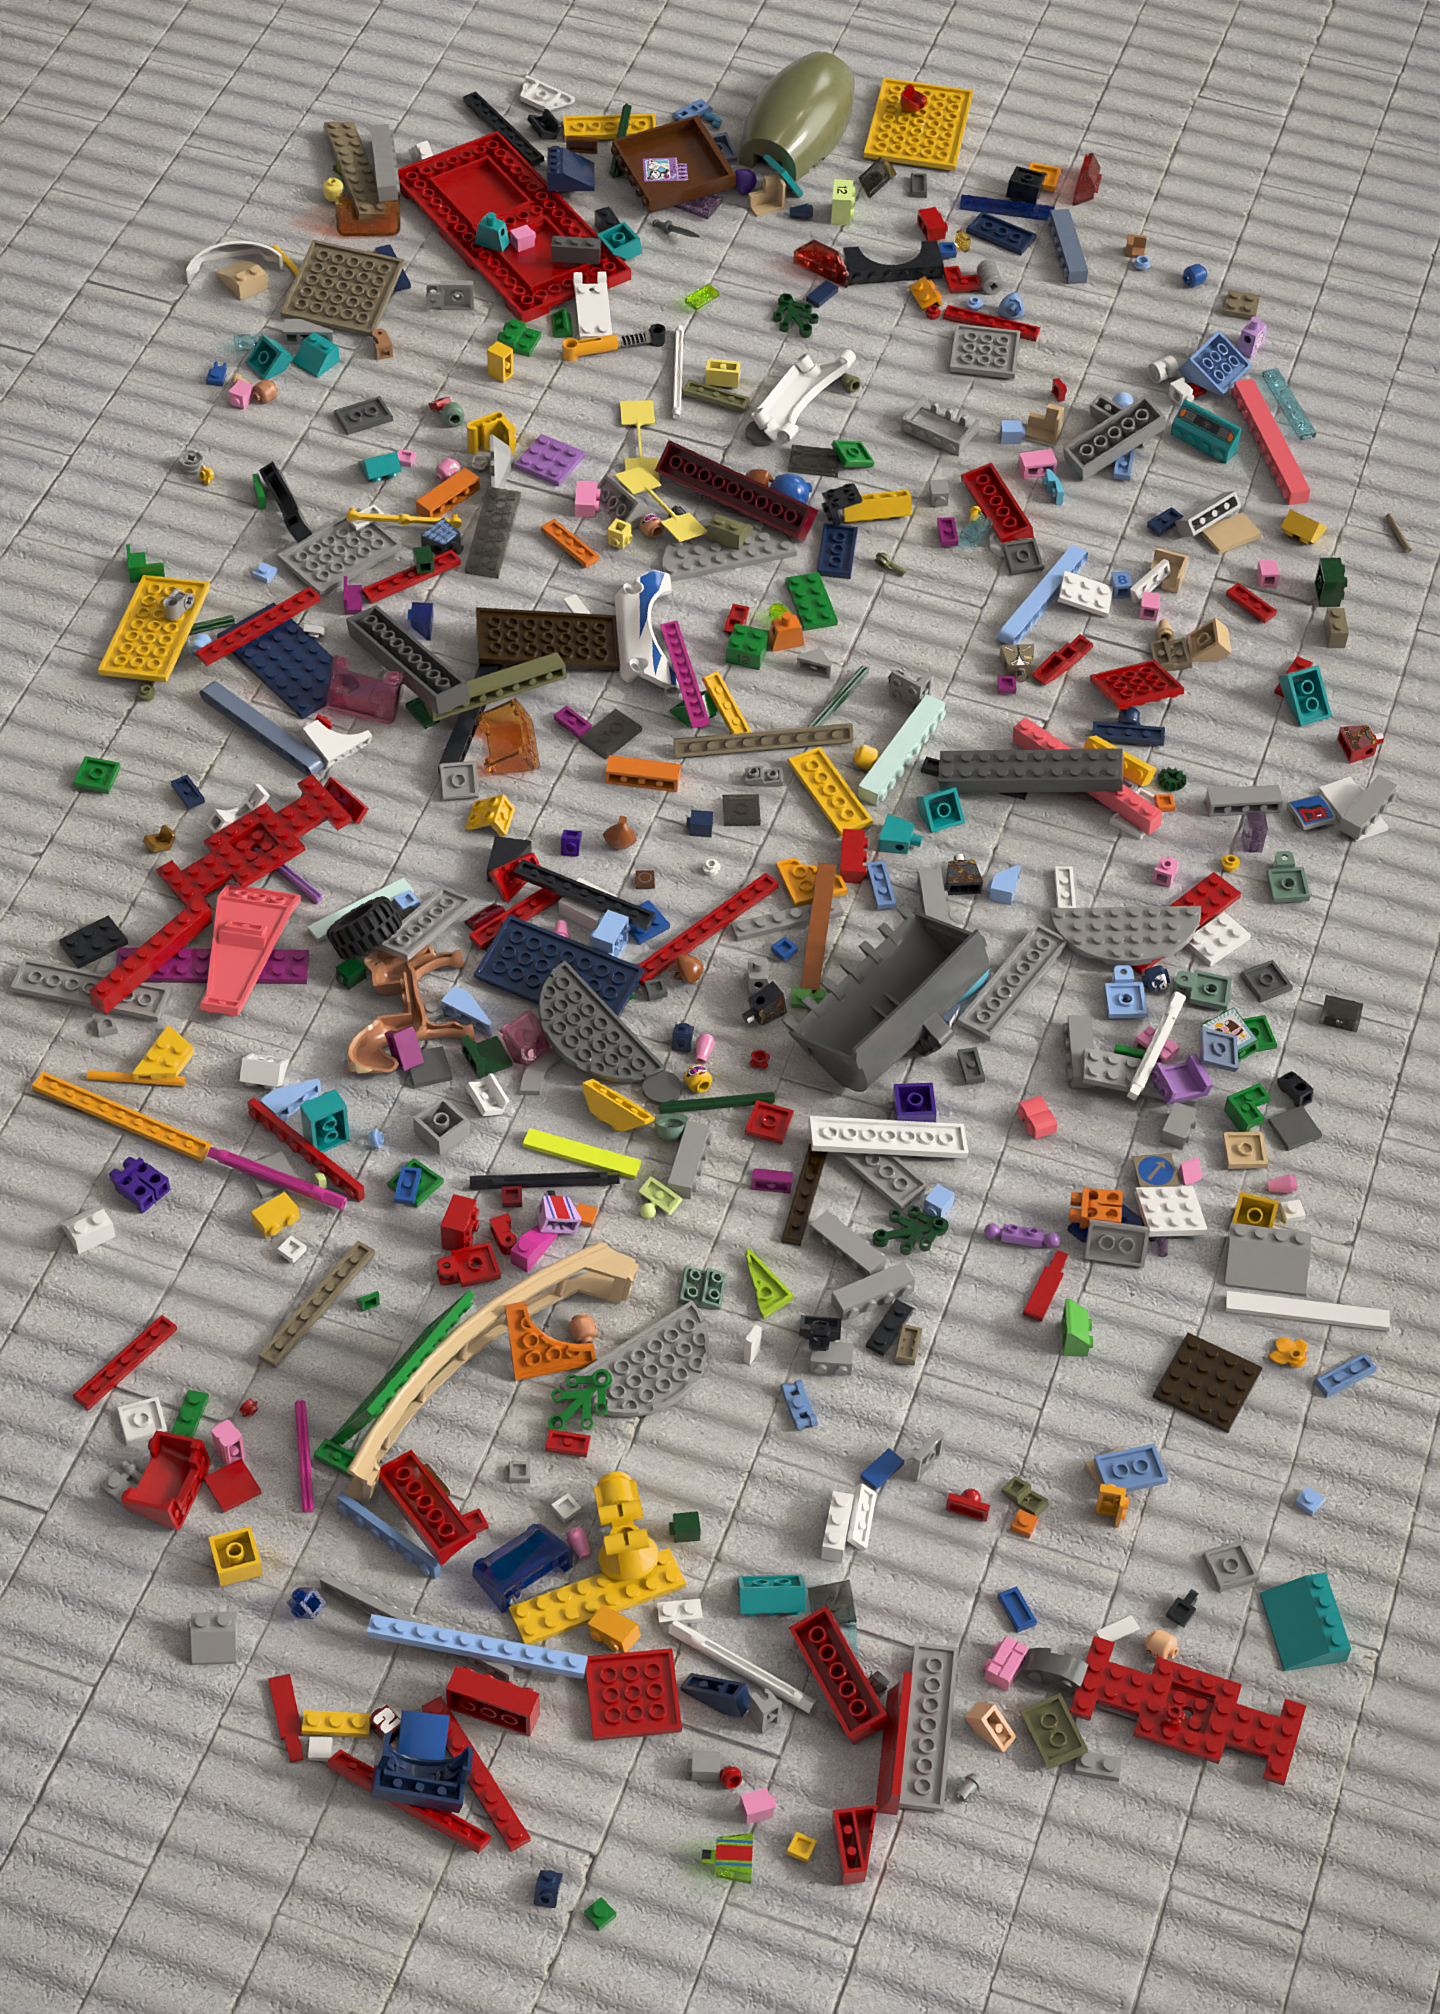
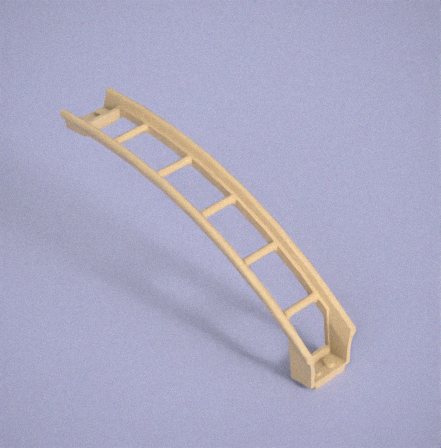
[345,1242,639,1504]

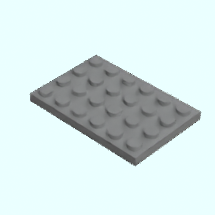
[277,508,402,597]

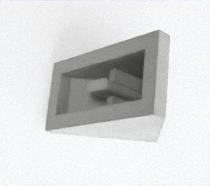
[796,647,832,679]

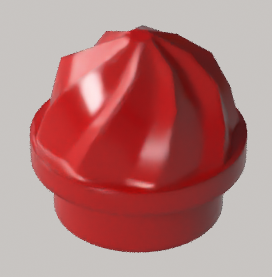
[720,1765,742,1789]

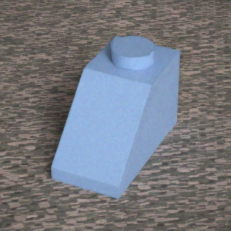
[987,865,1021,905]

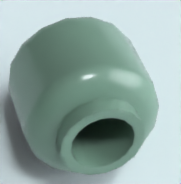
[441,402,465,427]

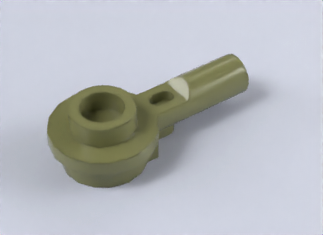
[875,552,906,576]
[137,681,156,702]

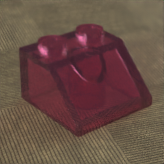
[499,1009,552,1066]

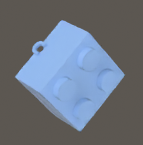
[590,910,631,958]

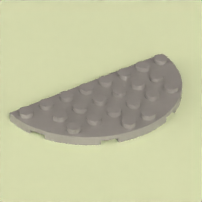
[662,516,797,582]
[1050,906,1201,966]
[560,1301,709,1417]

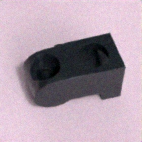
[1277,1071,1314,1107]

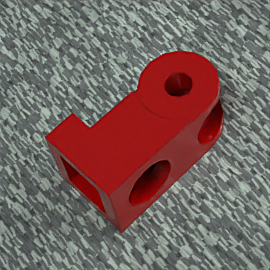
[489,1213,517,1255]

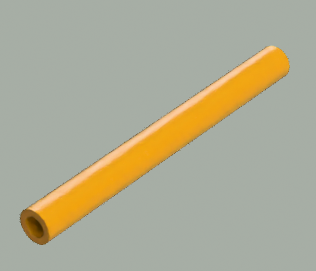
[87,1070,186,1087]

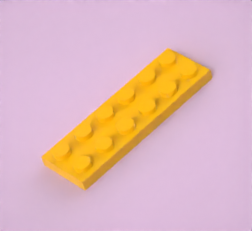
[563,114,656,141]
[788,747,873,837]

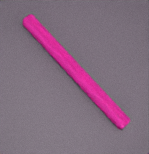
[295,1400,314,1513]

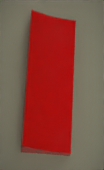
[961,463,1034,543]
[378,1449,477,1567]
[876,1672,913,1815]

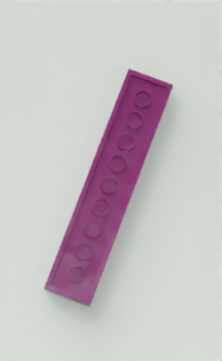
[116,948,309,984]

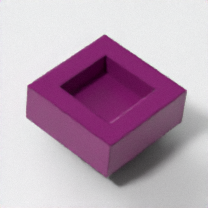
[997,676,1017,694]

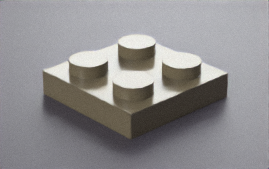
[1223,290,1260,320]

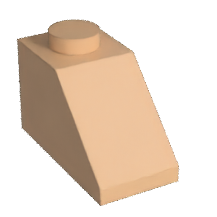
[965,1702,1016,1752]

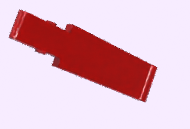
[1023,1250,1069,1322]
[268,1674,304,1763]

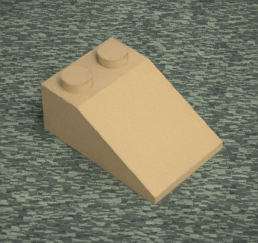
[215,260,268,300]

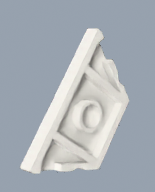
[520,75,575,111]

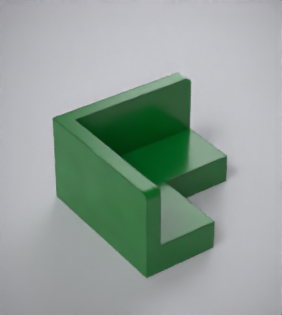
[126,544,165,583]
[1224,1083,1270,1132]

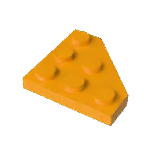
[776,858,848,907]

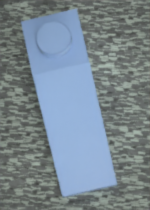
[441,986,492,1037]
[260,1078,321,1121]

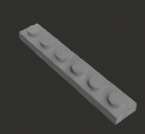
[731,898,844,942]

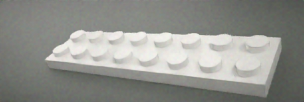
[808,1116,969,1159]

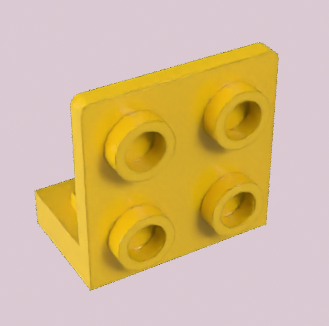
[465,794,515,837]

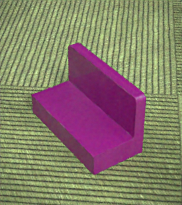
[343,576,362,615]
[384,1026,424,1071]
[751,1168,793,1194]

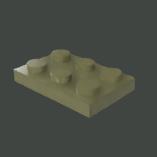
[1020,1693,1088,1770]

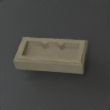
[894,1324,922,1366]

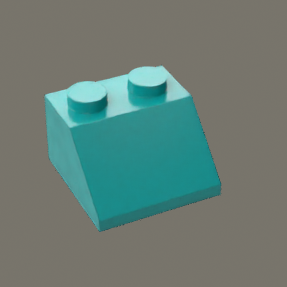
[597,221,642,260]
[293,332,340,378]
[245,335,294,379]
[358,452,402,482]
[916,787,965,833]

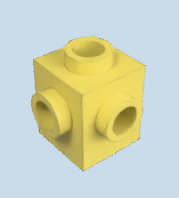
[606,519,633,550]

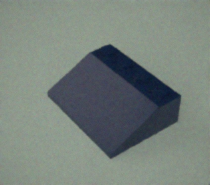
[547,146,595,191]

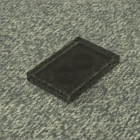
[579,709,642,760]

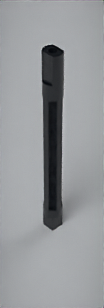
[470,1171,620,1190]

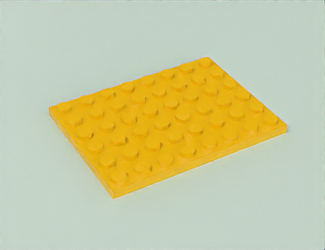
[863,78,973,171]

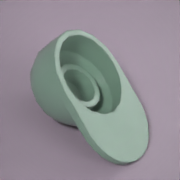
[656,1113,688,1141]

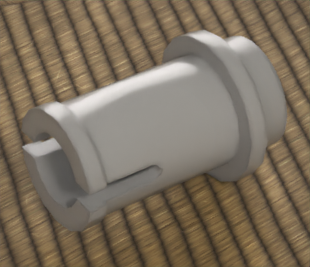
[954,1773,982,1803]

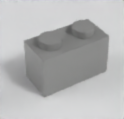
[1160,1102,1199,1150]
[810,1342,853,1376]

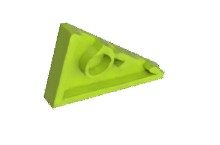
[745,1248,794,1320]

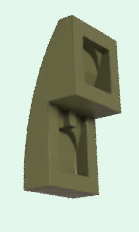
[1001,1476,1049,1516]

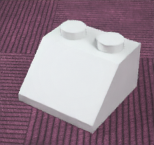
[239,1053,289,1089]
[60,1206,115,1254]

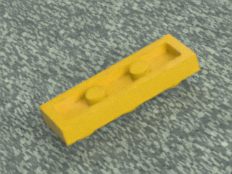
[302,1710,371,1738]

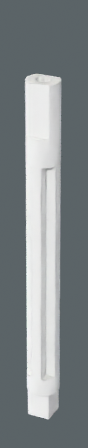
[1127,991,1186,1100]
[668,1620,817,1713]

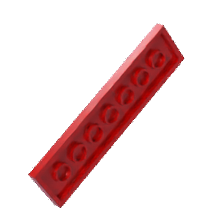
[1131,872,1241,975]

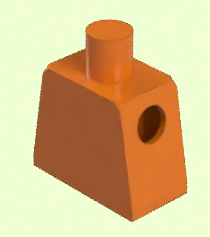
[769,612,804,652]

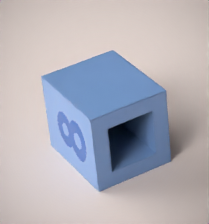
[1110,571,1133,599]

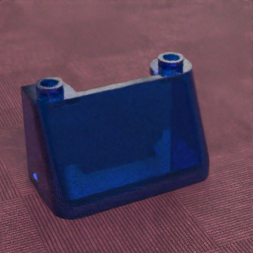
[472,1524,573,1614]

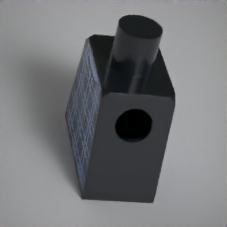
[421,518,464,555]

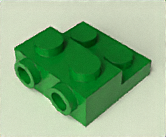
[497,319,542,357]

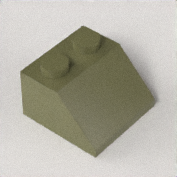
[708,514,753,550]

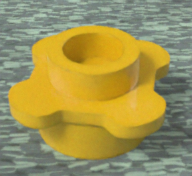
[199,465,214,485]

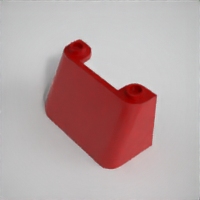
[121,1430,210,1530]

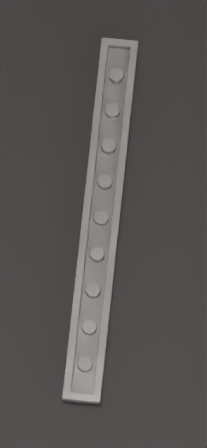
[320,1573,514,1682]

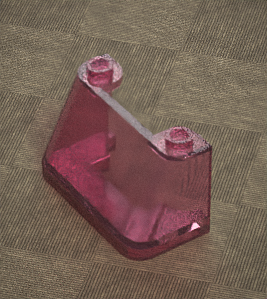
[326,655,405,724]

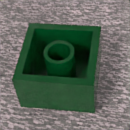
[1314,558,1348,607]

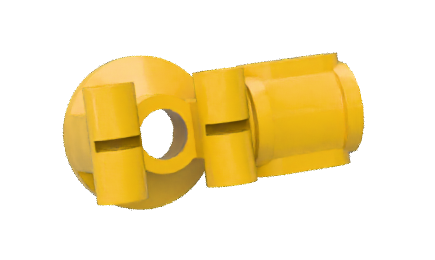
[593,1471,659,1580]

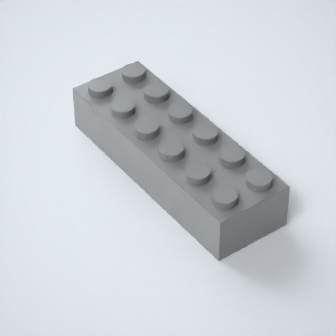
[1063,395,1166,481]

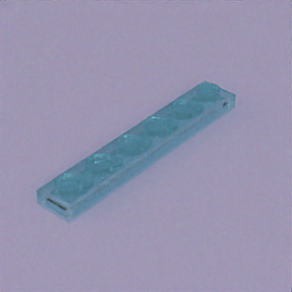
[1262,368,1316,441]

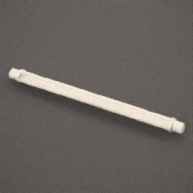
[672,325,684,419]

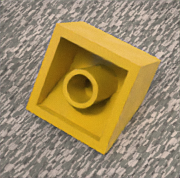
[1281,509,1327,544]

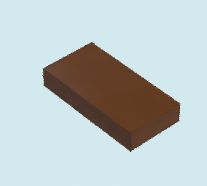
[566,136,598,154]

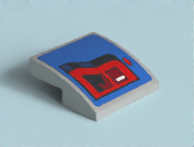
[1287,794,1337,830]

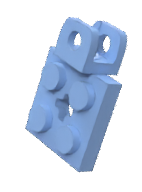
[1104,965,1147,1019]

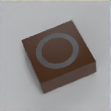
[635,870,655,889]

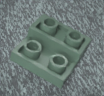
[677,1265,727,1310]

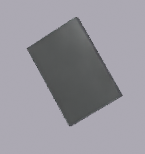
[334,396,393,435]

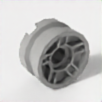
[179,449,204,475]

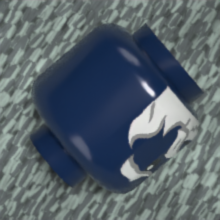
[1141,965,1171,992]

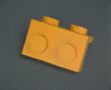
[909,276,943,311]
[1095,1484,1129,1527]

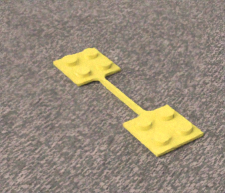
[620,400,660,482]
[614,466,708,542]

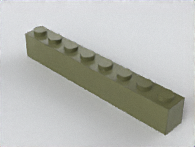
[425,652,567,721]

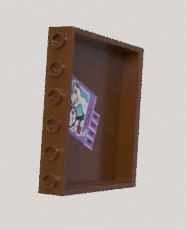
[611,115,736,213]

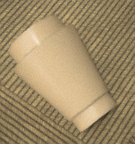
[1156,619,1174,642]

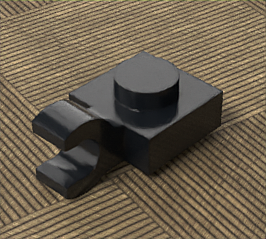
[1166,1589,1199,1628]

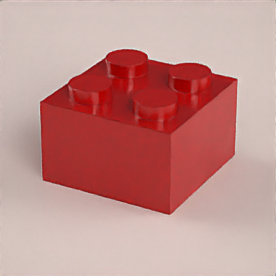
[440,1194,480,1251]

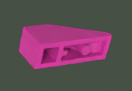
[510,1224,560,1273]

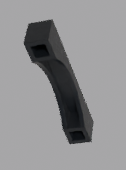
[259,461,312,543]

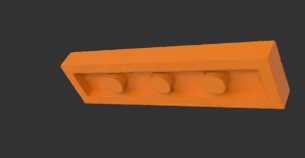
[541,519,599,568]

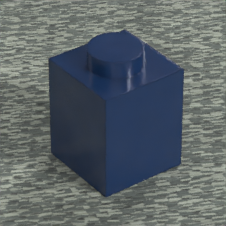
[686,810,713,837]

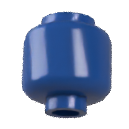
[1183,264,1207,287]

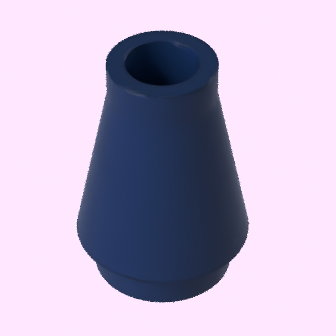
[790,203,813,219]

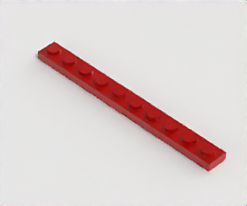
[637,873,779,986]

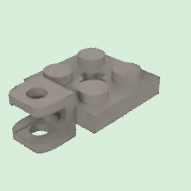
[426,281,474,310]

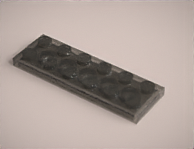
[464,487,521,579]

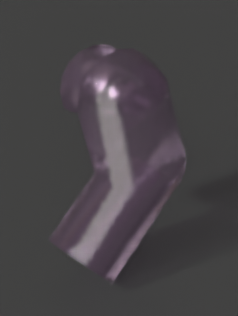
[1148,1236,1168,1257]

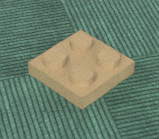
[1223,1132,1268,1169]

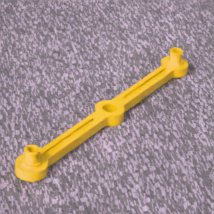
[346,507,462,528]

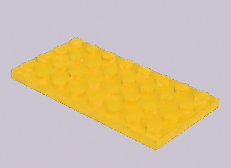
[98,575,210,683]

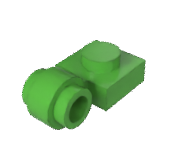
[791,988,828,1009]

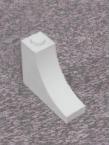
[301,720,372,769]

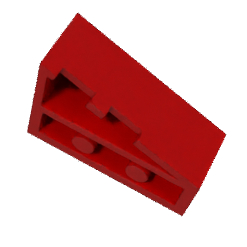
[832,1804,878,1885]

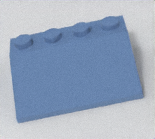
[1178,330,1252,396]

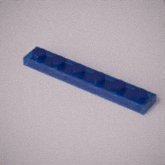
[959,195,1055,221]

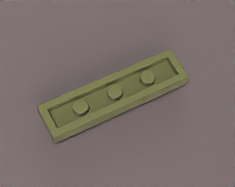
[682,380,750,413]

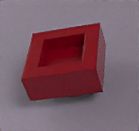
[502,1186,522,1208]

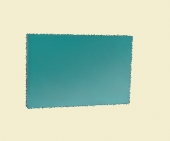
[763,154,803,198]

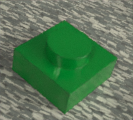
[584,1897,616,1931]

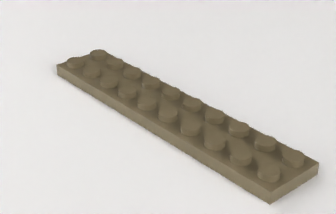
[323,121,390,219]

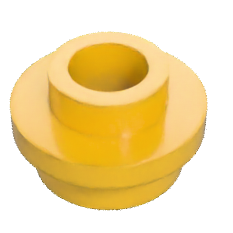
[1221,854,1240,872]

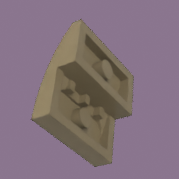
[1149,638,1192,671]

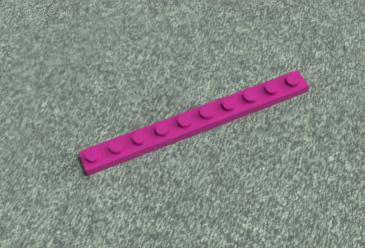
[660,620,710,729]

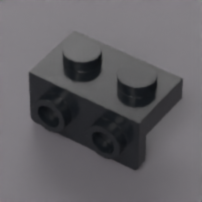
[527,109,561,139]

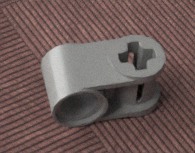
[163,588,194,620]

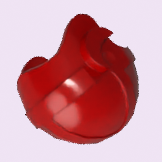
[900,84,927,113]

